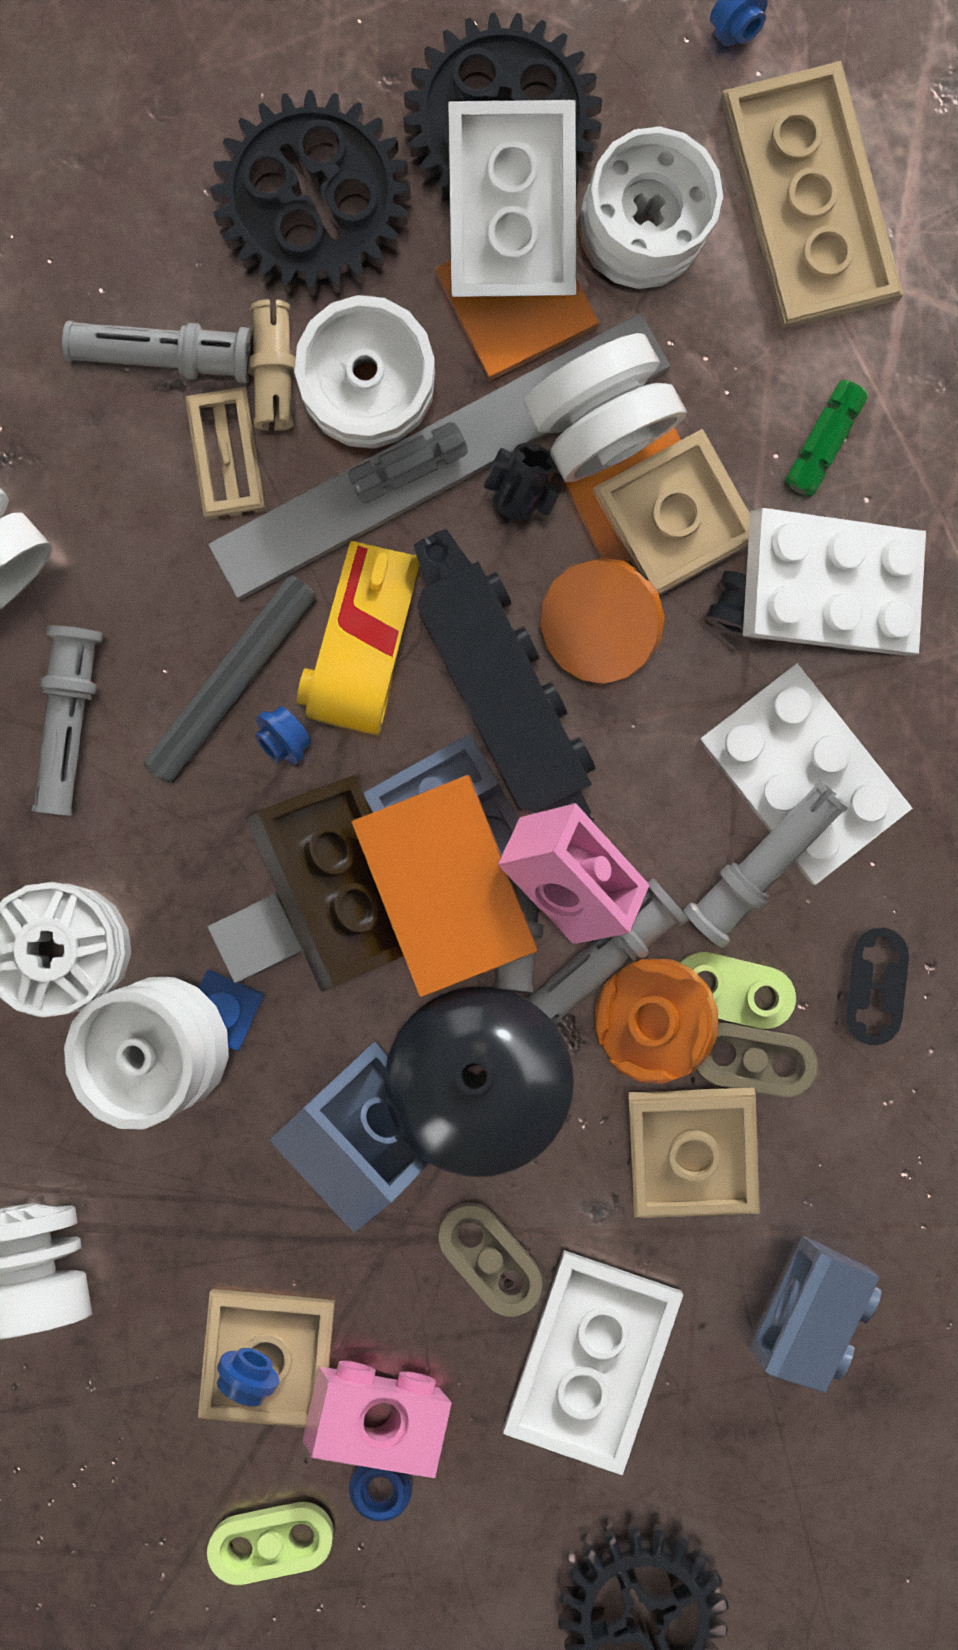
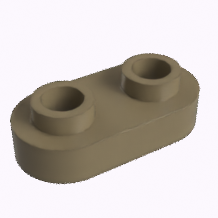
[696,1022,818,1097]
[439,1203,542,1317]

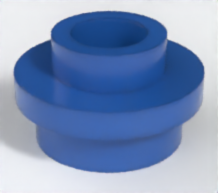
[710,0,768,46]
[255,706,311,765]
[217,1348,279,1406]
[349,1466,412,1522]

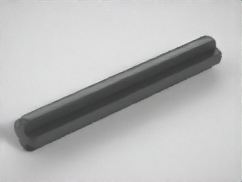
[144,576,316,783]

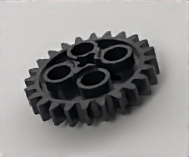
[403,12,602,197]
[210,90,411,296]

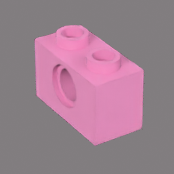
[498,803,649,944]
[302,1361,452,1478]

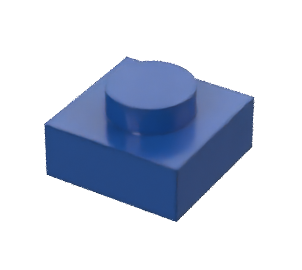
[199,969,266,1051]

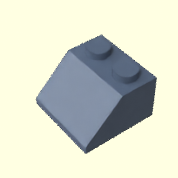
[269,1042,429,1233]
[749,1235,881,1393]

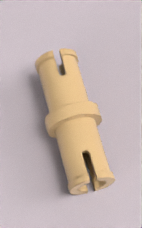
[247,299,296,431]

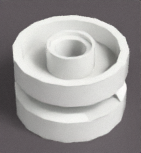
[294,295,435,449]
[524,333,687,482]
[64,977,229,1129]

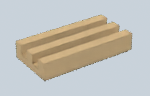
[185,387,267,520]

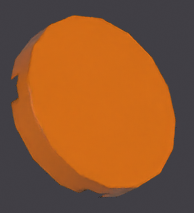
[540,558,665,684]
[595,958,718,1084]

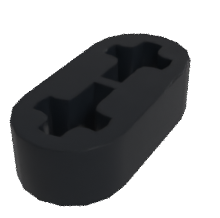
[841,927,909,1045]

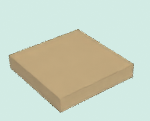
[593,429,750,595]
[629,1087,760,1218]
[198,1289,335,1428]

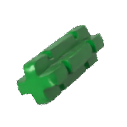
[786,379,868,497]

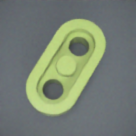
[679,952,796,1029]
[207,1502,334,1585]

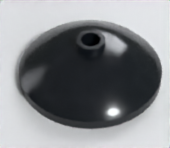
[384,987,574,1177]

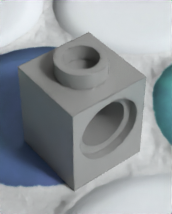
[207,893,303,983]

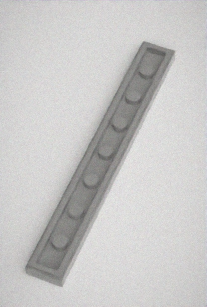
[208,313,671,601]

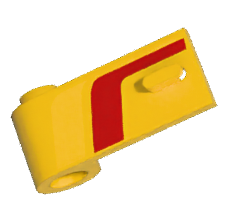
[296,540,420,736]

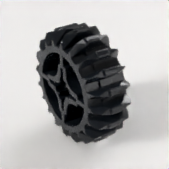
[558,1523,729,1650]

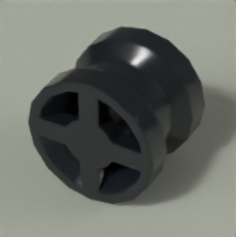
[705,571,762,641]

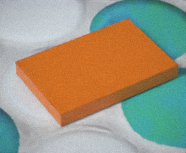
[351,775,539,998]

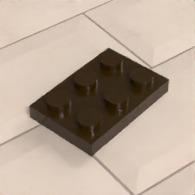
[245,775,404,992]

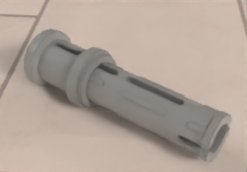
[62,320,253,384]
[31,625,103,816]
[684,780,849,948]
[526,878,689,1025]

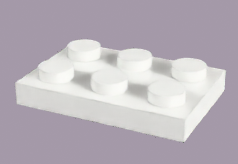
[449,100,576,297]
[743,508,926,656]
[698,663,913,885]
[503,1250,683,1475]

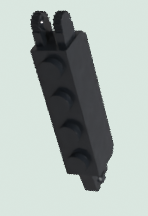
[413,529,597,826]

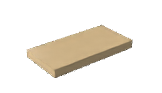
[721,61,903,330]

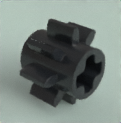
[484,443,564,521]

